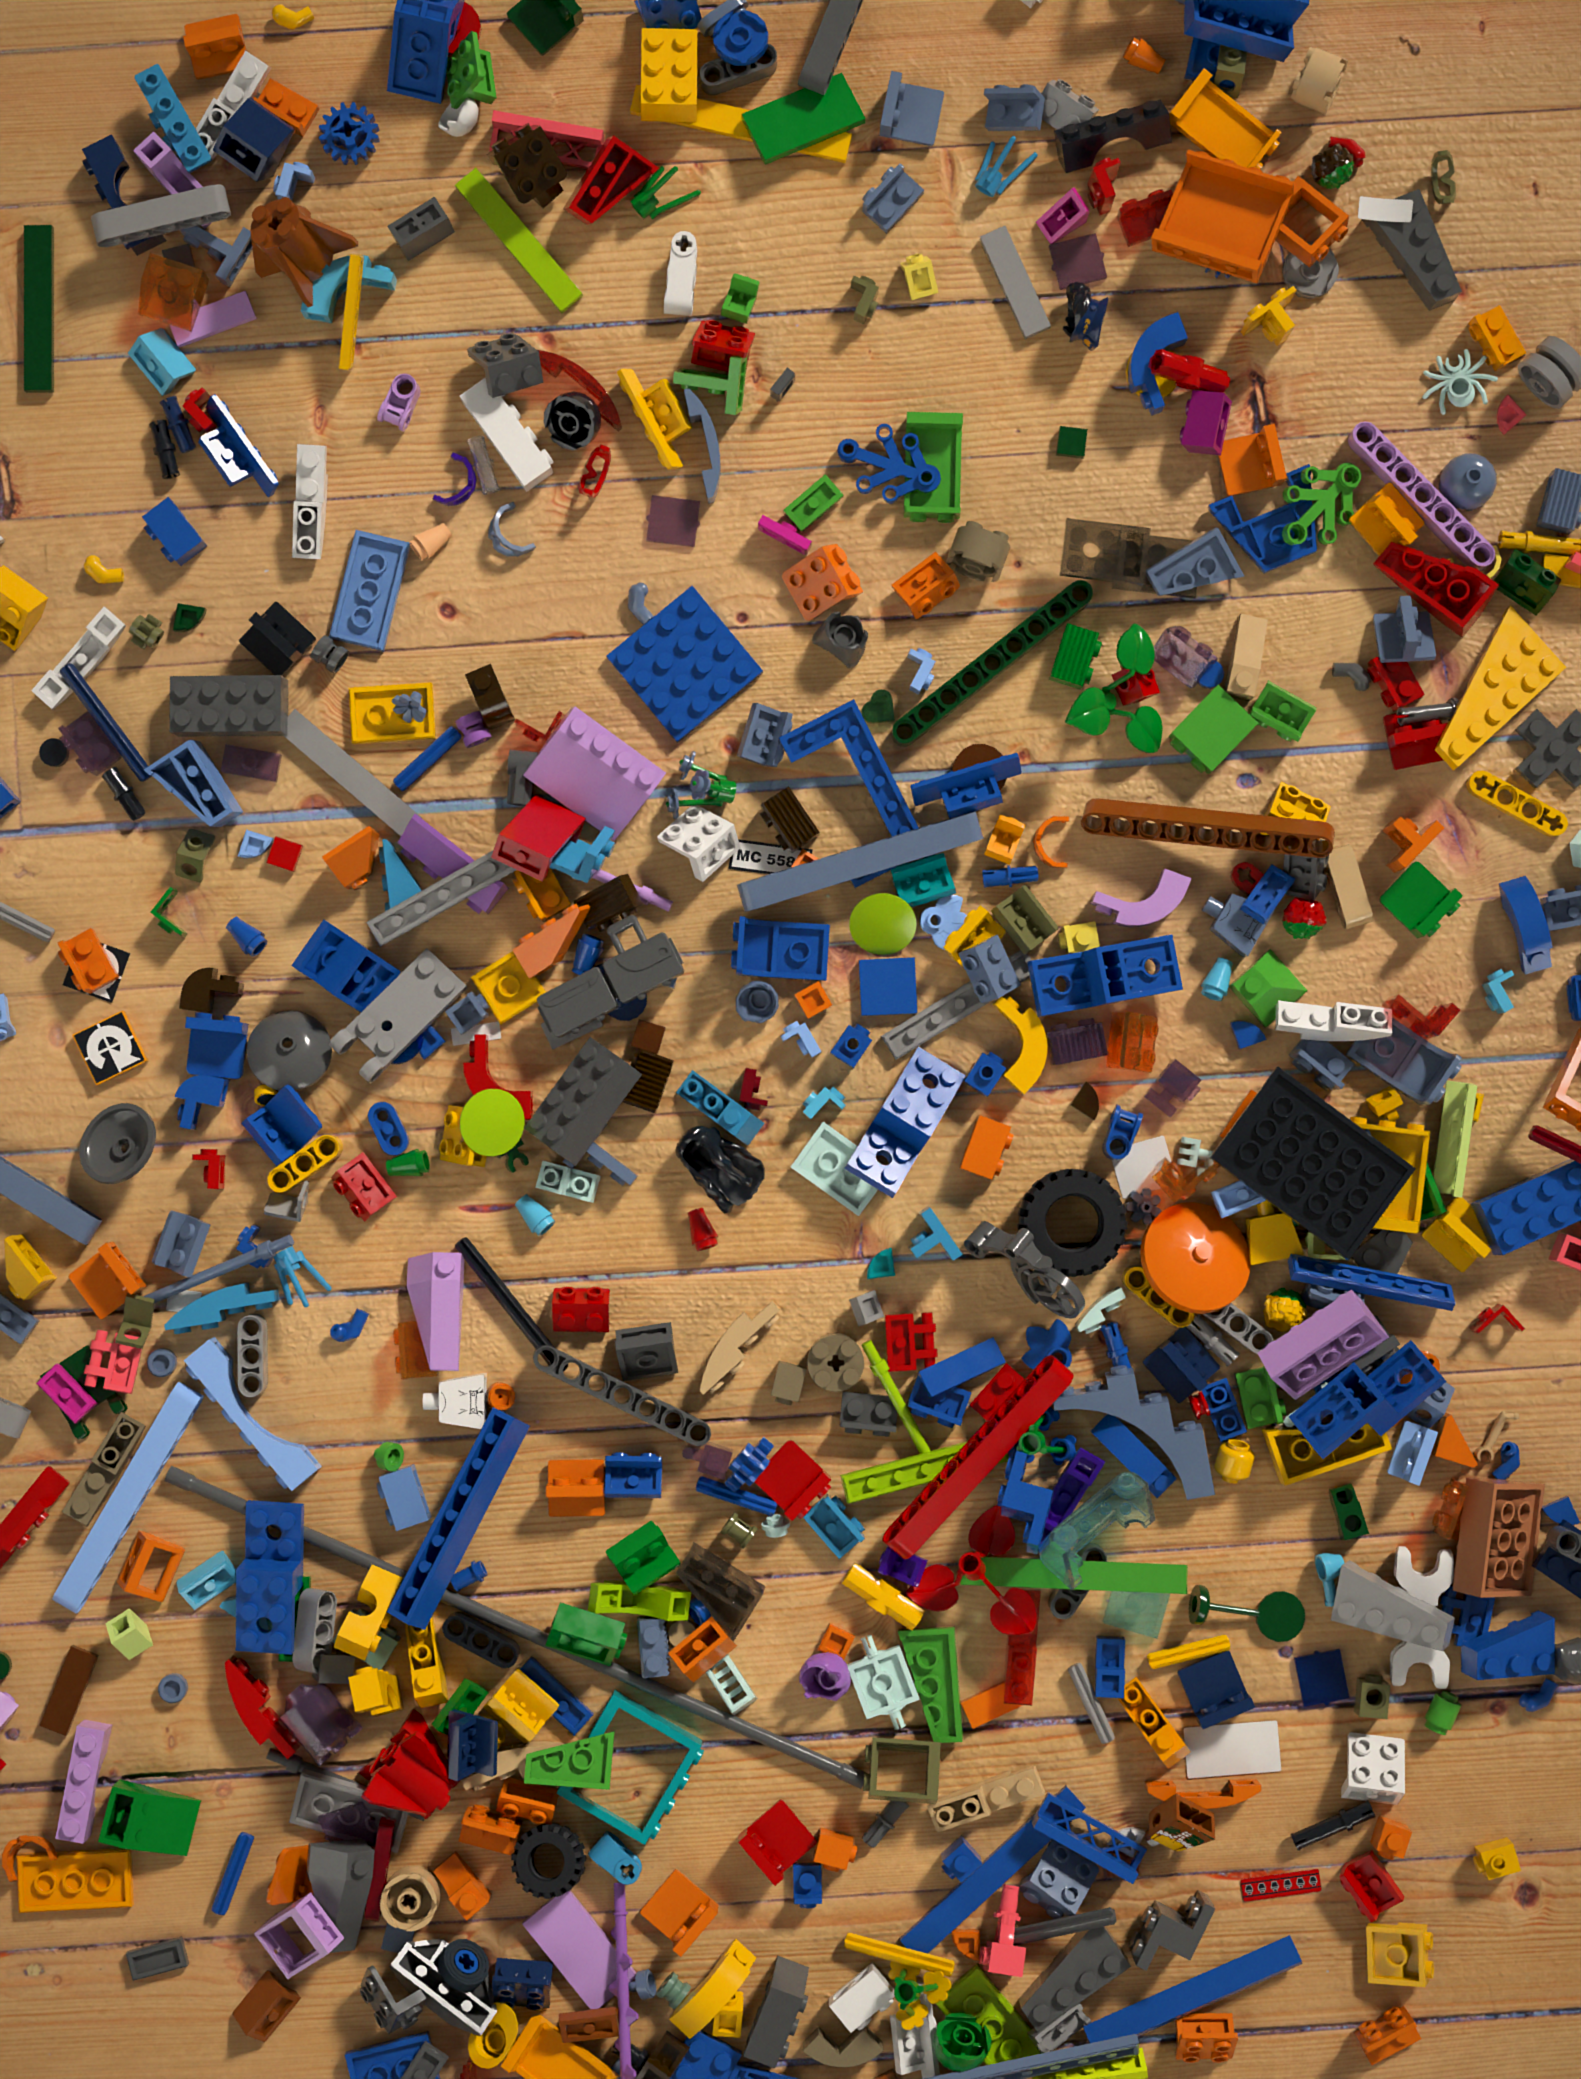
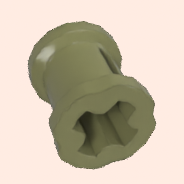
[720,1512,758,1549]

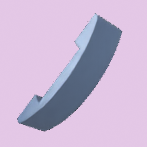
[684,389,721,504]

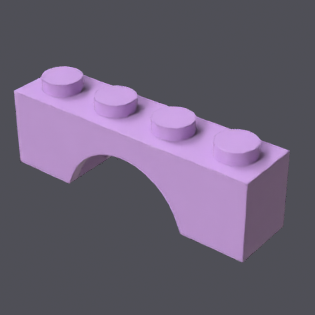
[55,1720,112,1844]

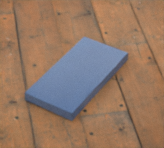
[329,530,410,652]

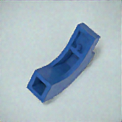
[1128,312,1188,416]

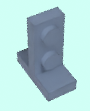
[180,226,253,288]
[563,1123,638,1186]

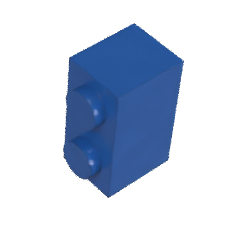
[142,497,207,566]

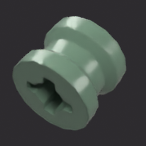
[656,1972,691,2009]

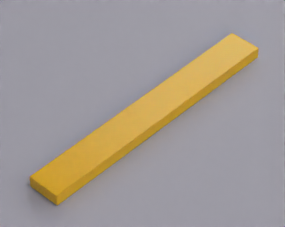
[630,84,852,163]

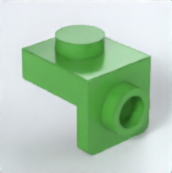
[721,273,760,324]

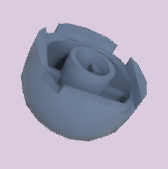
[1439,453,1497,511]

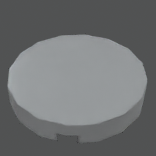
[1282,241,1339,299]

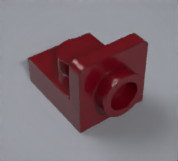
[739,1068,768,1111]

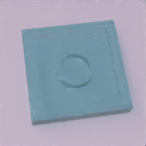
[1102,1591,1170,1639]

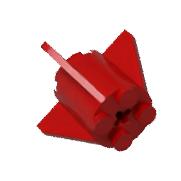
[359,1708,460,1819]

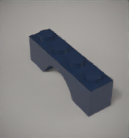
[82,134,167,256]

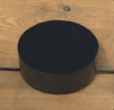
[39,738,69,767]

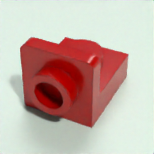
[192,1149,226,1189]

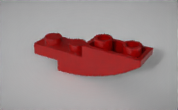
[225,1655,300,1759]

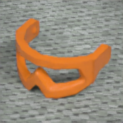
[1033,816,1069,868]
[1,1835,58,1882]

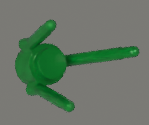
[630,166,701,220]

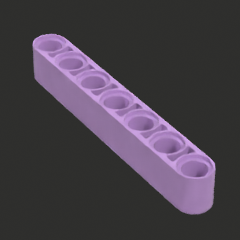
[1348,421,1495,571]

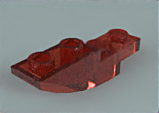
[1004,1587,1041,1706]

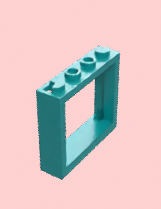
[556,1690,704,1845]

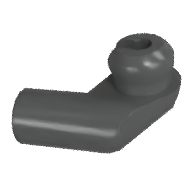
[1332,663,1371,691]

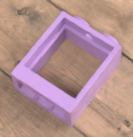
[254,1892,344,1979]

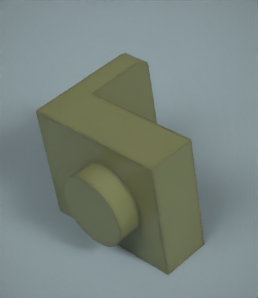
[851,276,879,324]

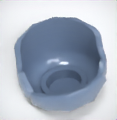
[736,981,779,1024]

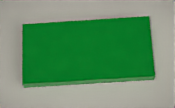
[741,73,866,165]

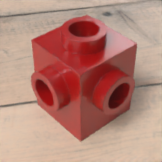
[1112,665,1160,706]

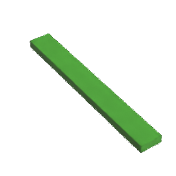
[960,1557,1188,1594]

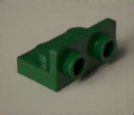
[1493,549,1561,616]

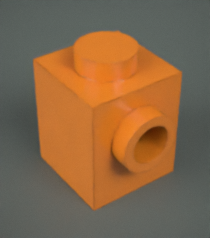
[1370,1816,1412,1860]
[813,1828,857,1872]

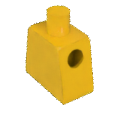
[1246,1200,1304,1265]

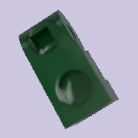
[1329,1483,1369,1541]

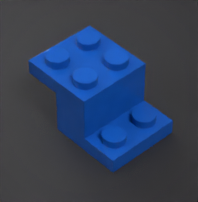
[291,919,401,1012]
[997,1451,1053,1554]

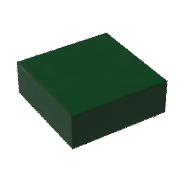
[1056,426,1088,459]

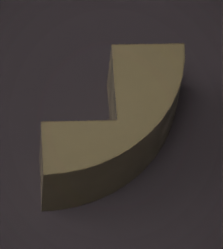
[803,2026,884,2067]

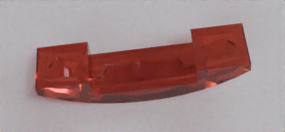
[538,350,622,432]

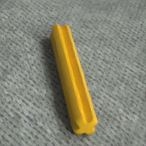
[844,1933,955,1977]

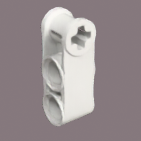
[664,231,697,316]

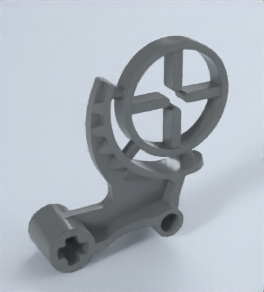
[964,1221,1085,1319]

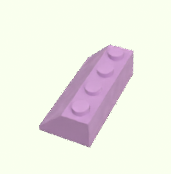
[1258,1290,1389,1400]

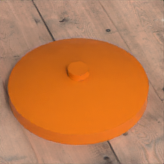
[1140,1202,1250,1314]

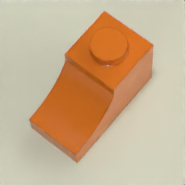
[433,1851,492,1921]

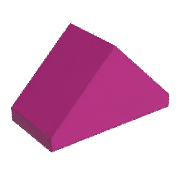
[1036,188,1090,245]

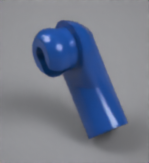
[330,1308,369,1342]

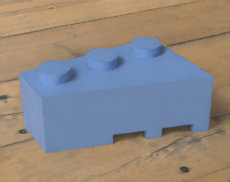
[144,740,243,827]

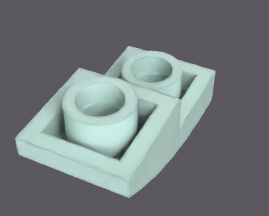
[535,1161,601,1203]
[1075,1287,1126,1334]

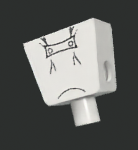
[423,1373,487,1429]

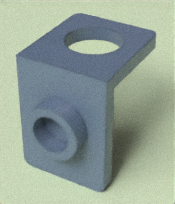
[1406,1382,1455,1429]

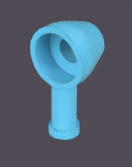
[1315,1553,1344,1607]

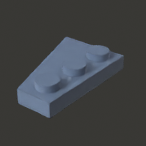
[1144,527,1244,596]

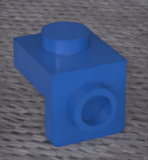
[236,1225,274,1269]

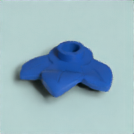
[1021,1319,1072,1369]

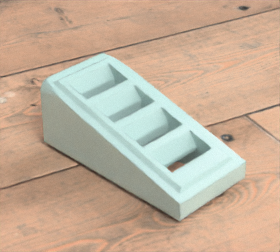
[706,1654,758,1715]

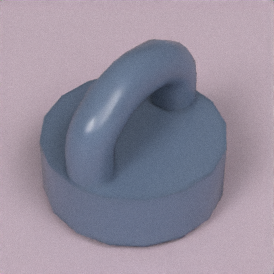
[629,1969,656,2000]

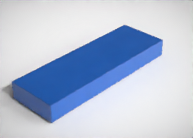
[917,1337,1006,1399]
[520,1656,594,1736]

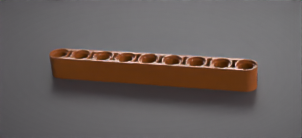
[1081,798,1335,858]

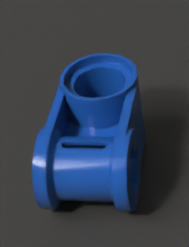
[1102,1104,1143,1160]

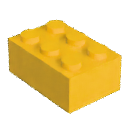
[641,28,697,122]

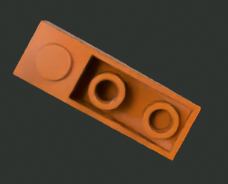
[512,904,590,979]

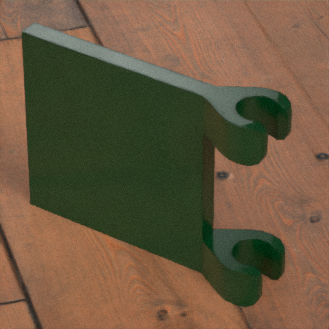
[40,1345,128,1439]

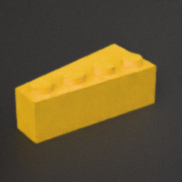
[1261,1423,1392,1486]

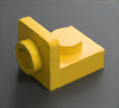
[712,1991,743,2038]

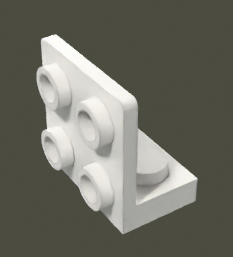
[657,806,740,882]
[1341,1732,1405,1805]

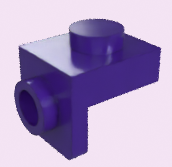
[878,1546,928,1587]

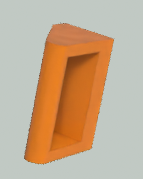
[117,1530,185,1602]

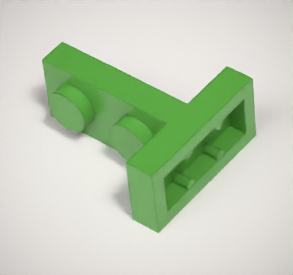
[673,355,748,415]

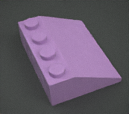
[523,706,666,841]

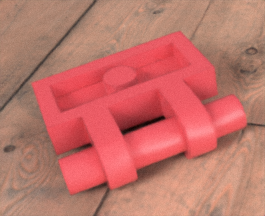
[84,1330,142,1394]

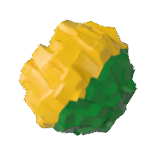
[1263,1288,1307,1332]

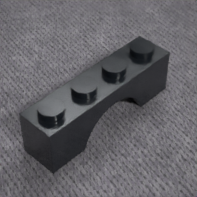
[1054,99,1172,173]

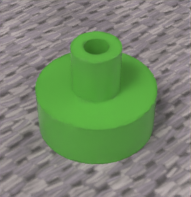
[374,1442,404,1472]

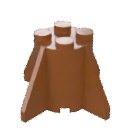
[251,197,358,307]

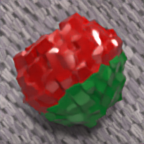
[1282,897,1327,939]

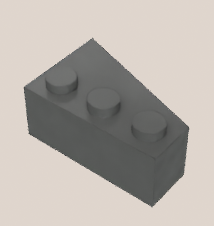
[743,1956,809,2068]

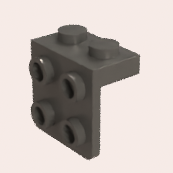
[467,333,543,398]
[360,1965,427,2034]

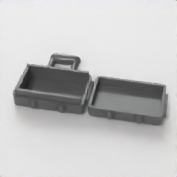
[537,915,684,1038]

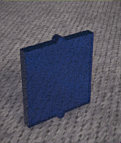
[1294,1649,1350,1707]

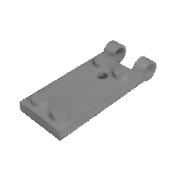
[329,948,467,1083]

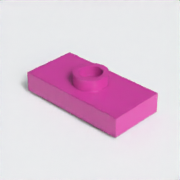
[758,515,812,555]
[36,1363,97,1423]

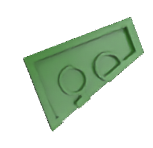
[524,1731,615,1790]

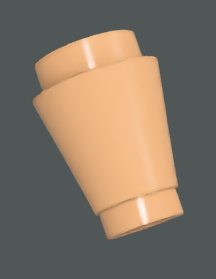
[409,523,452,561]

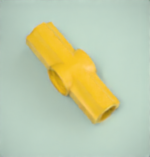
[842,1563,925,1631]

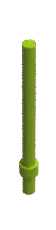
[861,1340,931,1454]

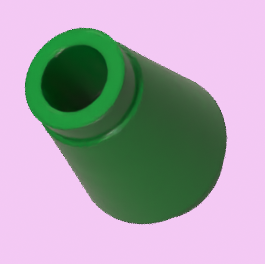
[386,1149,430,1176]

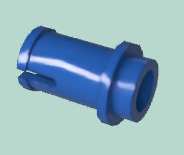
[450,1561,488,1592]

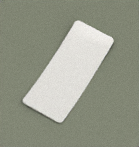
[1358,196,1413,222]

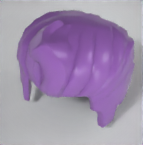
[799,1652,851,1701]

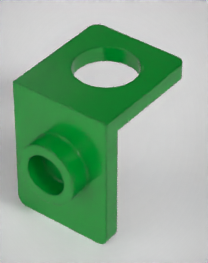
[150,887,187,937]

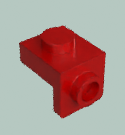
[182,387,217,433]

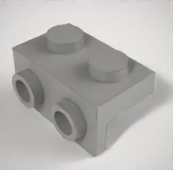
[1041,79,1099,130]

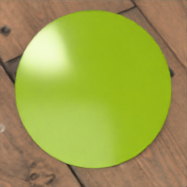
[849,893,916,955]
[460,1089,525,1156]

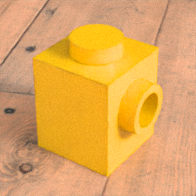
[1473,1837,1521,1880]

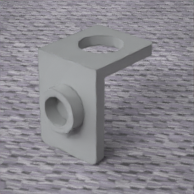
[264,1181,309,1222]

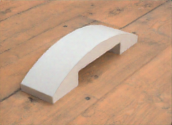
[31,607,126,710]

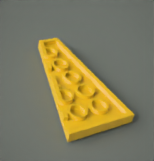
[1434,605,1566,770]

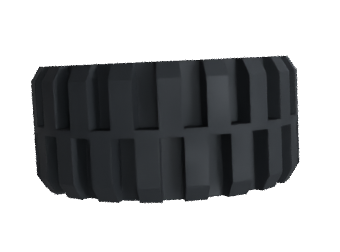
[1017,1169,1128,1277]

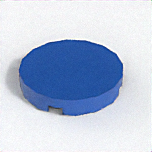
[713,10,769,66]

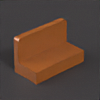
[233,1970,301,2042]
[559,2007,619,2043]

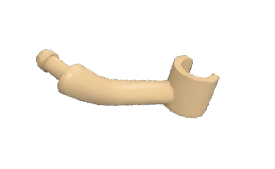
[1474,1411,1519,1462]

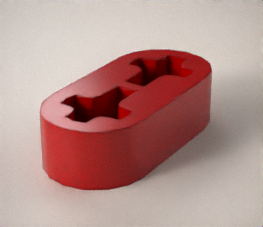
[1230,862,1264,896]

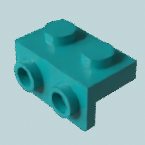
[891,853,956,908]

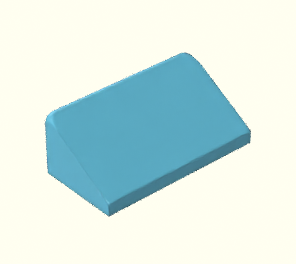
[176,1551,236,1610]

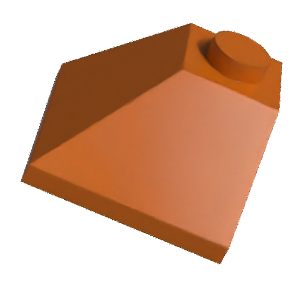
[322,826,380,890]

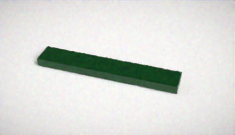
[24,225,54,393]

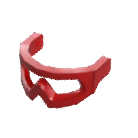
[578,444,611,498]

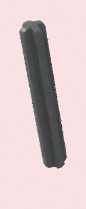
[1013,1907,1117,1945]

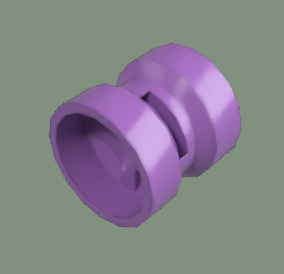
[455,711,492,748]

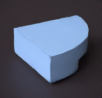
[238,830,274,858]

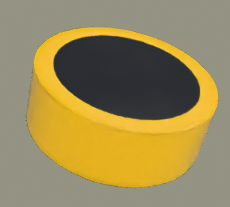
[254,1084,279,1106]

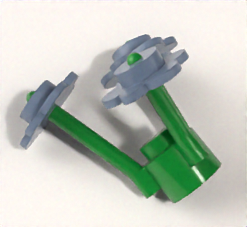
[665,751,736,819]

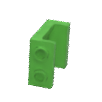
[1169,685,1258,774]

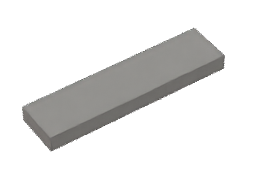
[979,226,1051,339]

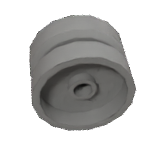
[1518,336,1581,409]

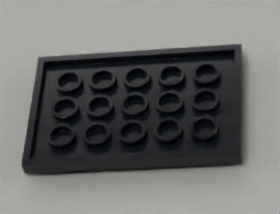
[1209,1067,1416,1260]

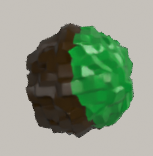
[1311,144,1354,189]

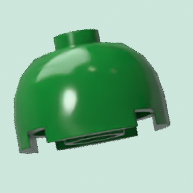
[933,2013,992,2072]

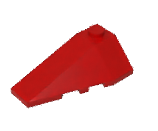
[1373,542,1499,638]

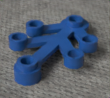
[837,424,941,504]

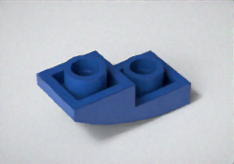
[1201,1378,1247,1443]

